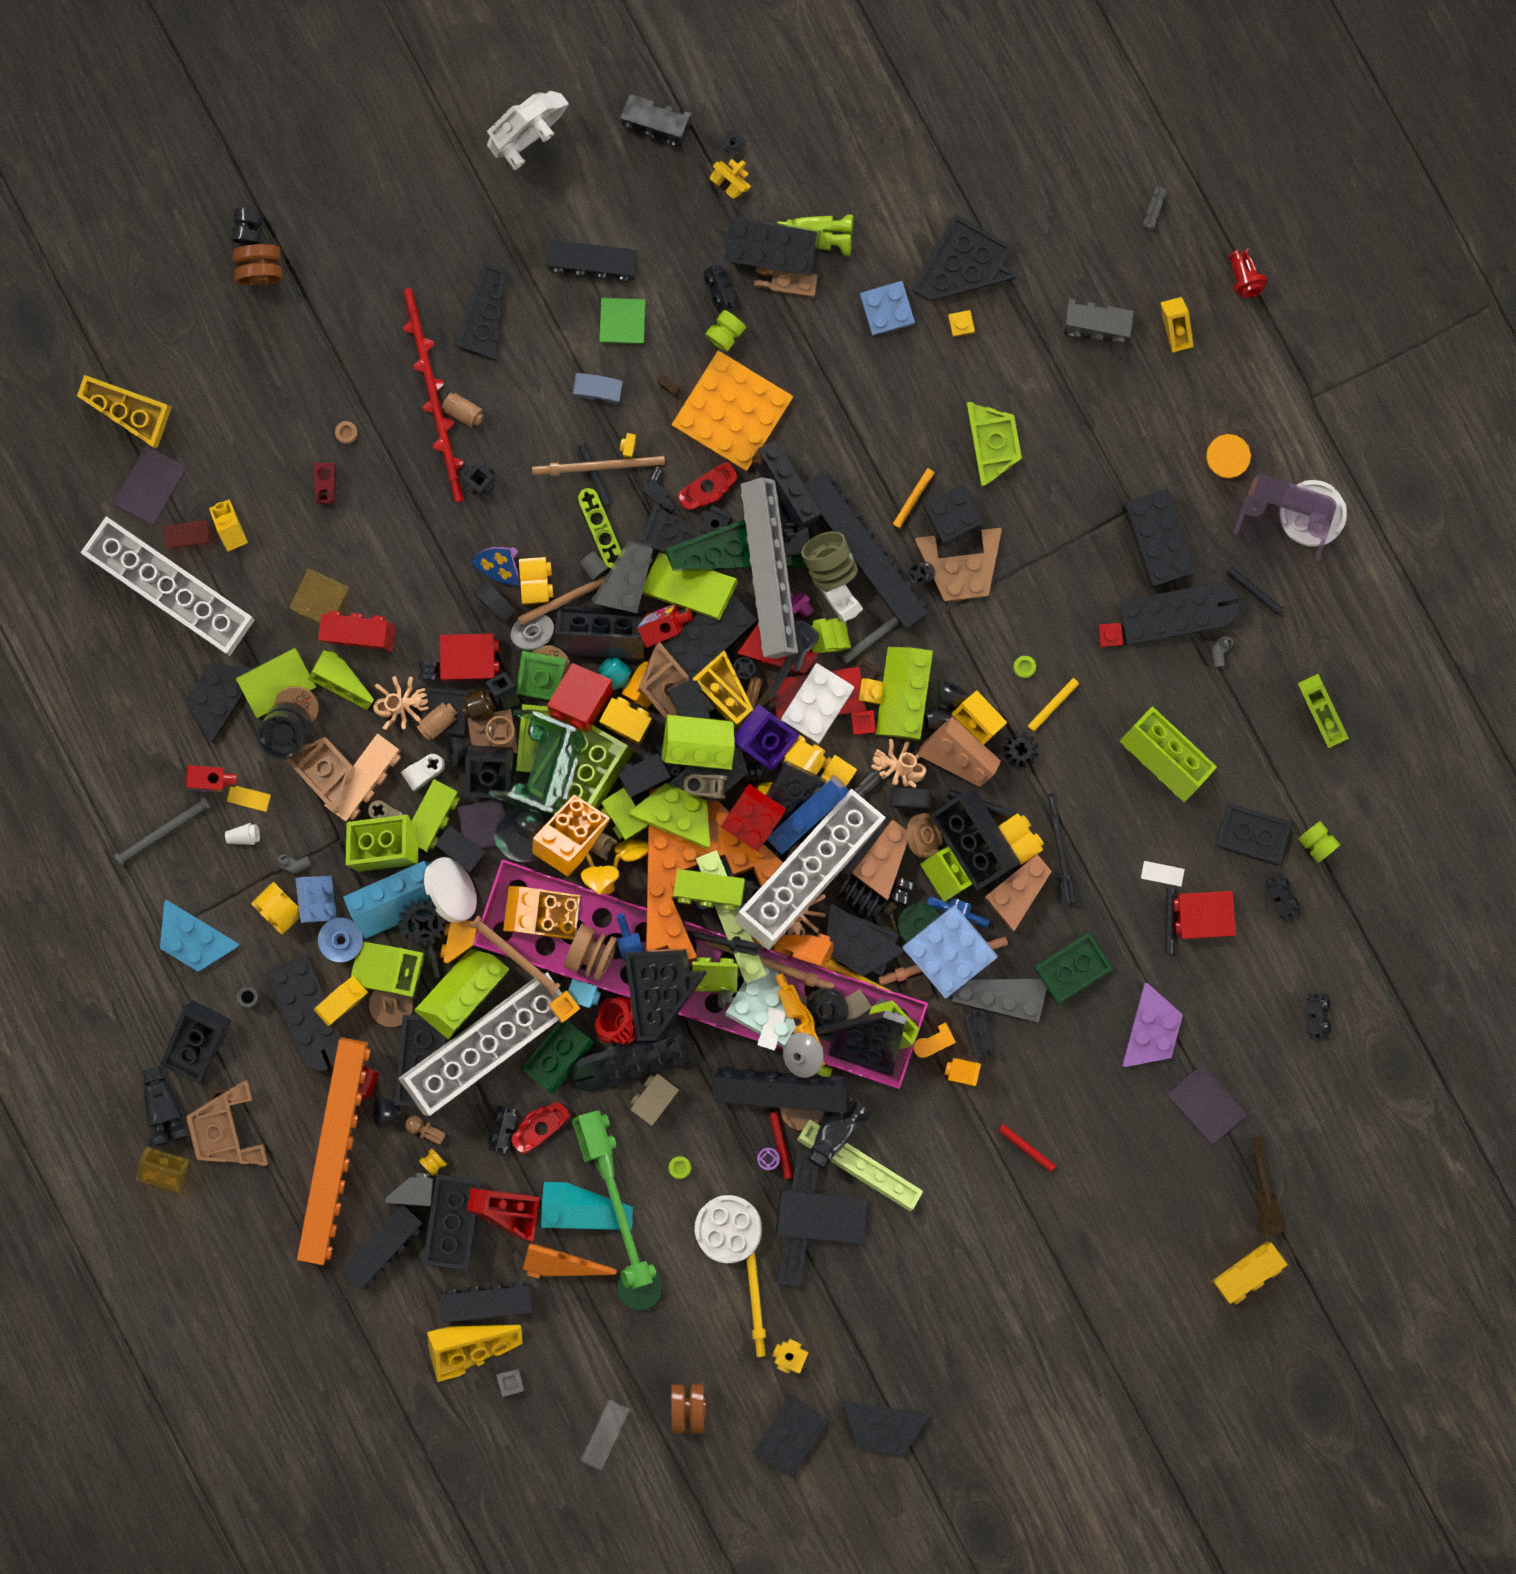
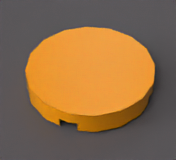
[1206,434,1251,479]

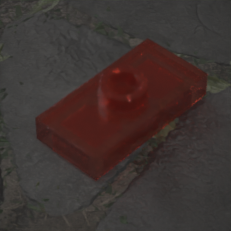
[163,520,211,549]

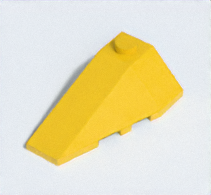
[427,1325,523,1382]

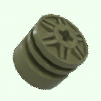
[801,532,858,590]

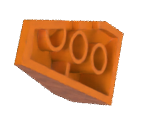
[751,933,835,969]
[523,1243,617,1279]

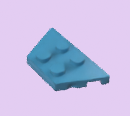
[160,900,240,972]

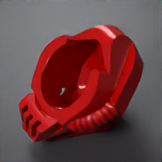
[595,996,636,1044]

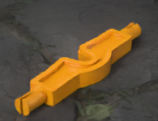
[775,973,826,1066]

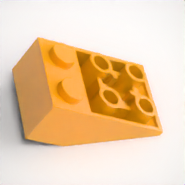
[532,795,610,876]
[503,886,580,940]

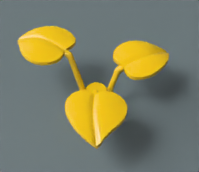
[581,839,648,895]

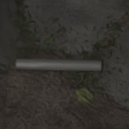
[841,616,899,663]

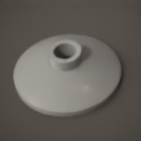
[511,615,554,650]
[783,1033,824,1078]

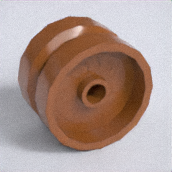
[232,244,283,286]
[672,1384,706,1434]

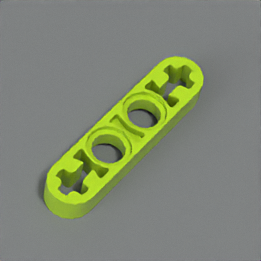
[578,488,621,569]

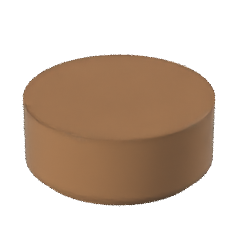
[335,421,358,444]

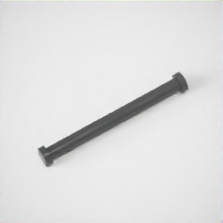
[114,797,211,866]

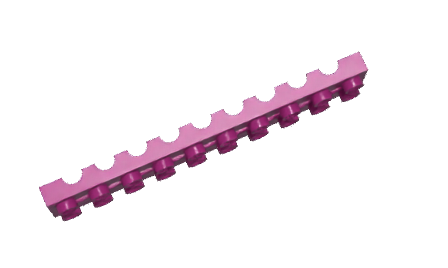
[473,860,928,1089]

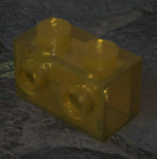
[136,1146,189,1193]

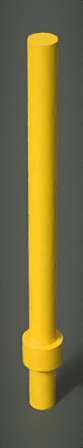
[747,1251,766,1357]

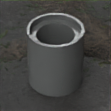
[579,551,608,581]
[237,987,260,1008]

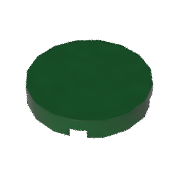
[898,903,941,942]
[617,1273,662,1311]

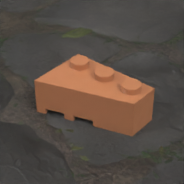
[917,717,1001,787]
[852,819,908,901]
[984,854,1052,932]

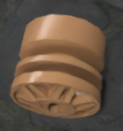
[563,924,617,982]

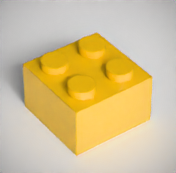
[599,697,653,746]

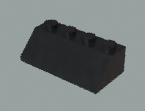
[555,606,647,659]

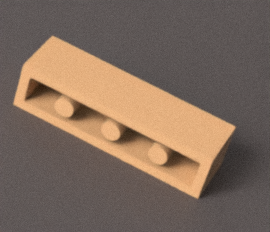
[324,734,401,822]

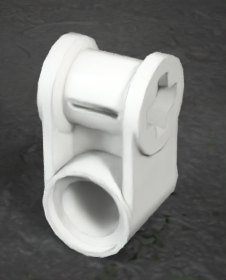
[401,754,445,791]

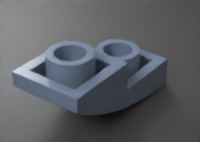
[572,373,623,404]

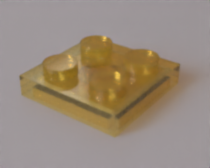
[289,568,349,623]

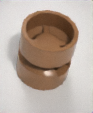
[485,716,516,747]

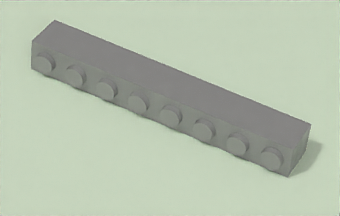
[741,478,798,659]

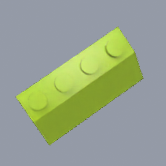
[875,647,933,741]
[1120,706,1217,802]
[414,949,509,1040]

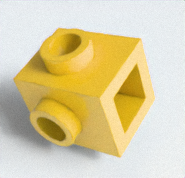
[772,1339,808,1374]

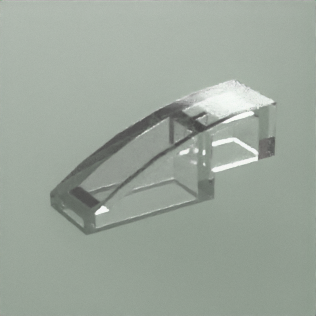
[581,1399,630,1470]

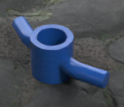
[928,897,990,928]
[616,913,643,960]

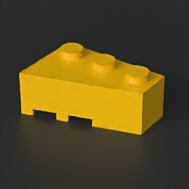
[693,650,753,731]
[1212,1242,1287,1305]

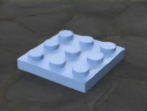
[903,905,997,999]

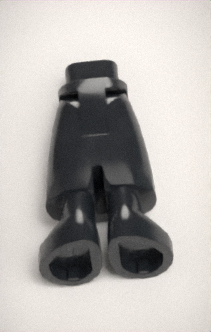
[143,1066,191,1147]
[808,1097,870,1168]

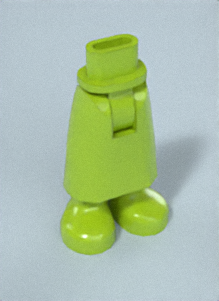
[777,215,853,256]

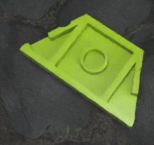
[966,402,1022,487]
[629,783,710,850]

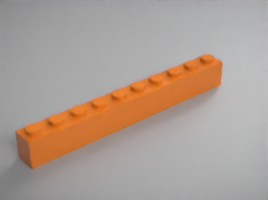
[297,1037,371,1265]

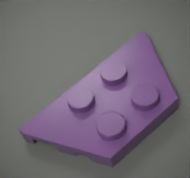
[1122,983,1183,1067]

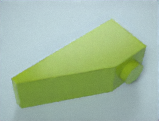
[308,650,374,710]
[1298,674,1349,748]

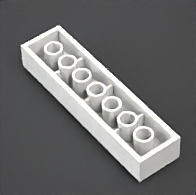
[81,517,255,656]
[735,789,886,950]
[398,973,561,1116]

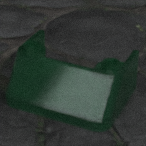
[488,710,584,814]

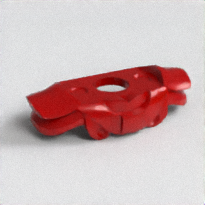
[677,462,737,510]
[512,1102,571,1155]

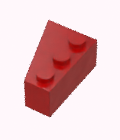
[318,611,396,653]
[737,624,818,675]
[467,1188,540,1242]

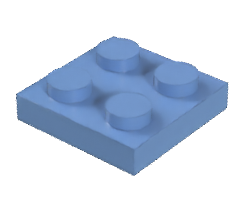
[860,281,915,336]
[295,876,337,923]

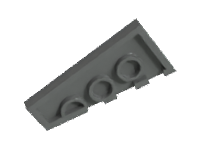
[951,979,1047,1023]

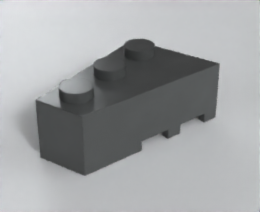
[1063,299,1133,344]
[591,540,653,613]

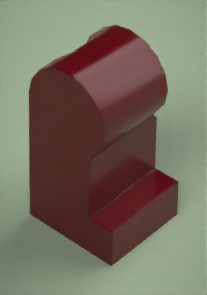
[314,463,336,504]

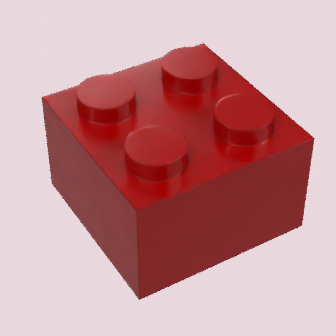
[721,784,786,852]

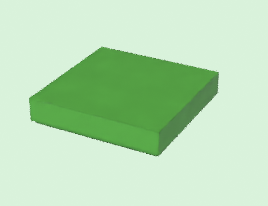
[600,298,646,344]
[516,651,566,700]

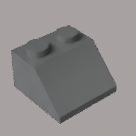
[385,1173,436,1206]

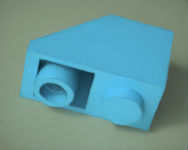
[568,979,601,1009]

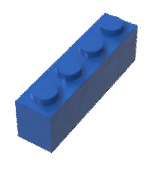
[767,775,849,854]

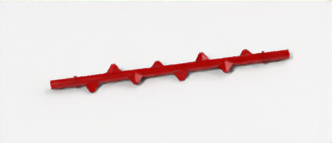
[403,288,464,503]

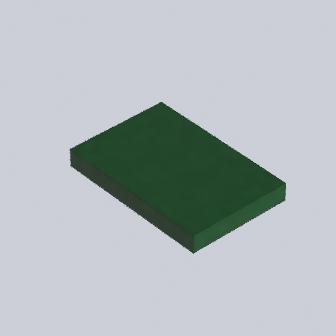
[1033,932,1113,1005]
[521,1020,594,1095]

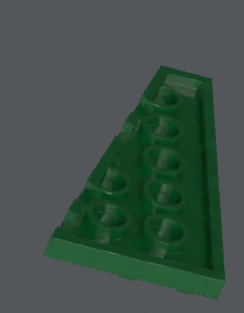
[665,506,807,571]

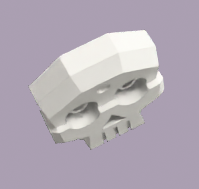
[487,91,569,170]

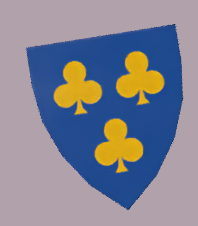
[471,547,521,586]

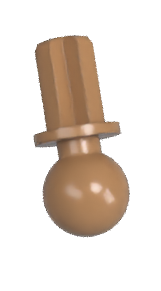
[405,1116,445,1145]

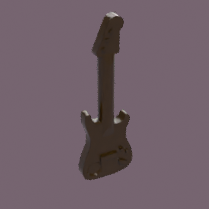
[1252,1136,1285,1236]

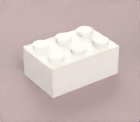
[781,663,854,745]

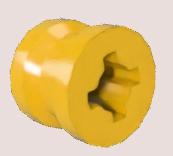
[419,1148,447,1176]

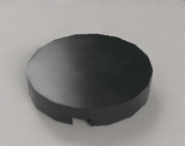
[806,987,848,1028]

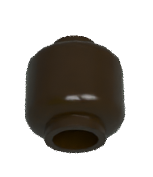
[462,690,497,723]

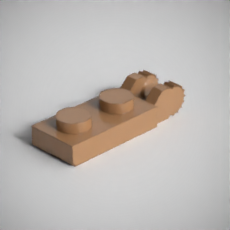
[754,267,818,298]

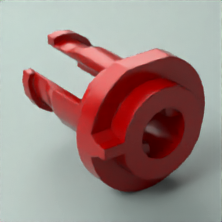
[1228,249,1268,298]

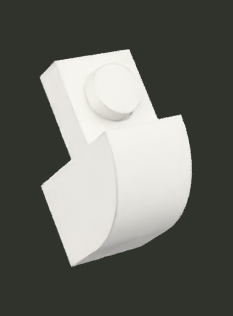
[820,584,863,622]

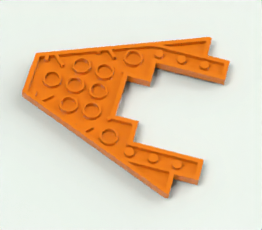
[646,783,800,962]

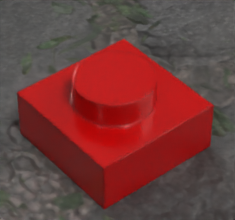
[1098,623,1123,648]
[851,710,876,735]

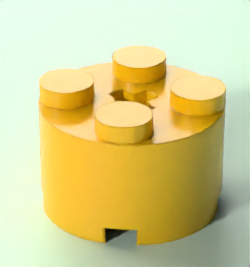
[781,735,826,775]
[251,882,300,935]

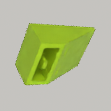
[351,942,425,999]
[692,958,738,993]

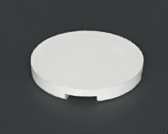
[1279,480,1347,547]
[424,857,477,923]
[695,1195,762,1263]

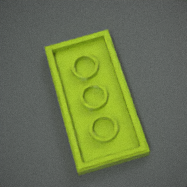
[642,553,738,621]

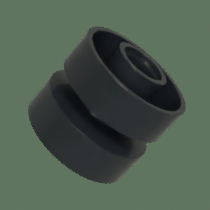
[257,702,311,760]

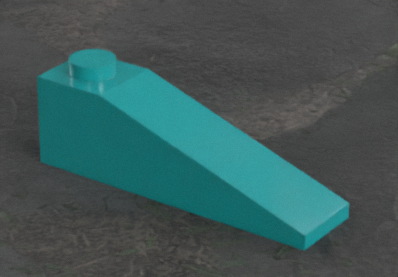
[541,1182,633,1230]

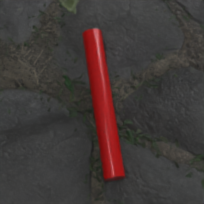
[769,1111,793,1179]
[998,1124,1056,1173]

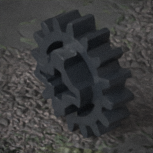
[398,897,447,946]

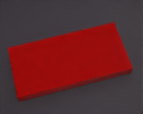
[771,667,866,720]

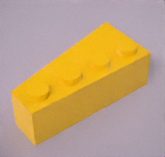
[77,375,172,448]

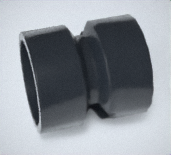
[231,208,263,245]

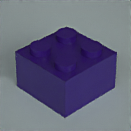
[734,704,800,771]

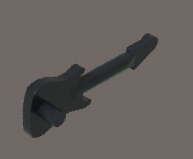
[757,620,819,707]

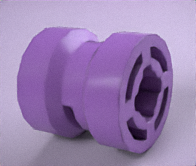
[757,1148,780,1170]

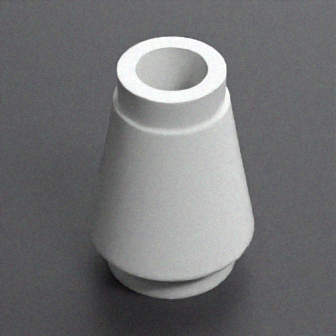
[225,823,260,845]

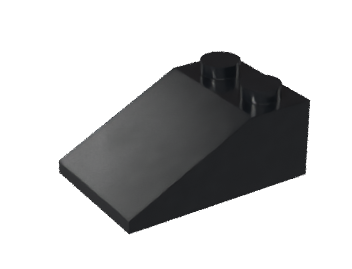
[161,1000,232,1085]

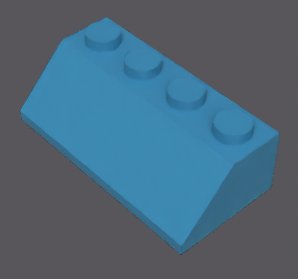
[343,861,434,939]

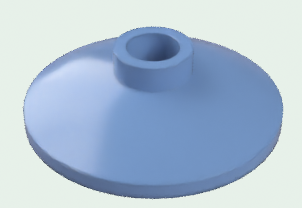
[318,918,363,962]

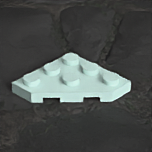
[725,966,796,1048]

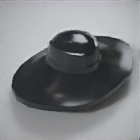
[494,799,559,864]

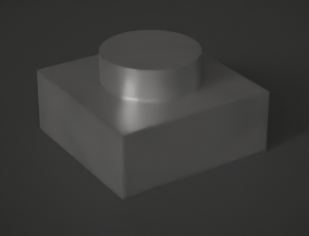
[496,1368,524,1397]

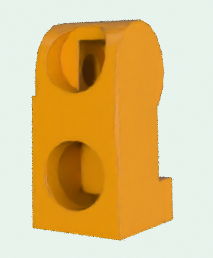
[622,662,651,709]
[913,1022,956,1058]

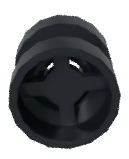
[889,877,917,906]

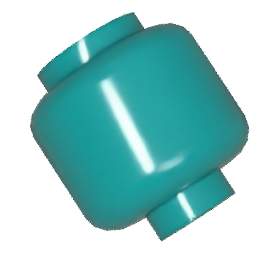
[598,657,631,690]

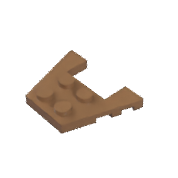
[915,528,1002,602]
[186,1079,268,1166]

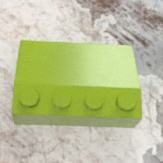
[526,724,634,810]

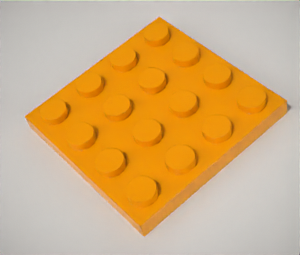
[672,351,793,472]

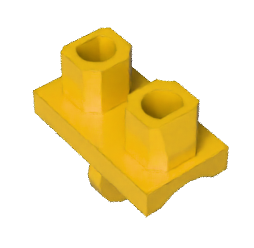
[710,159,752,199]

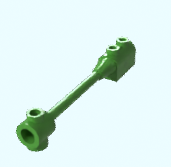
[572,1110,656,1289]

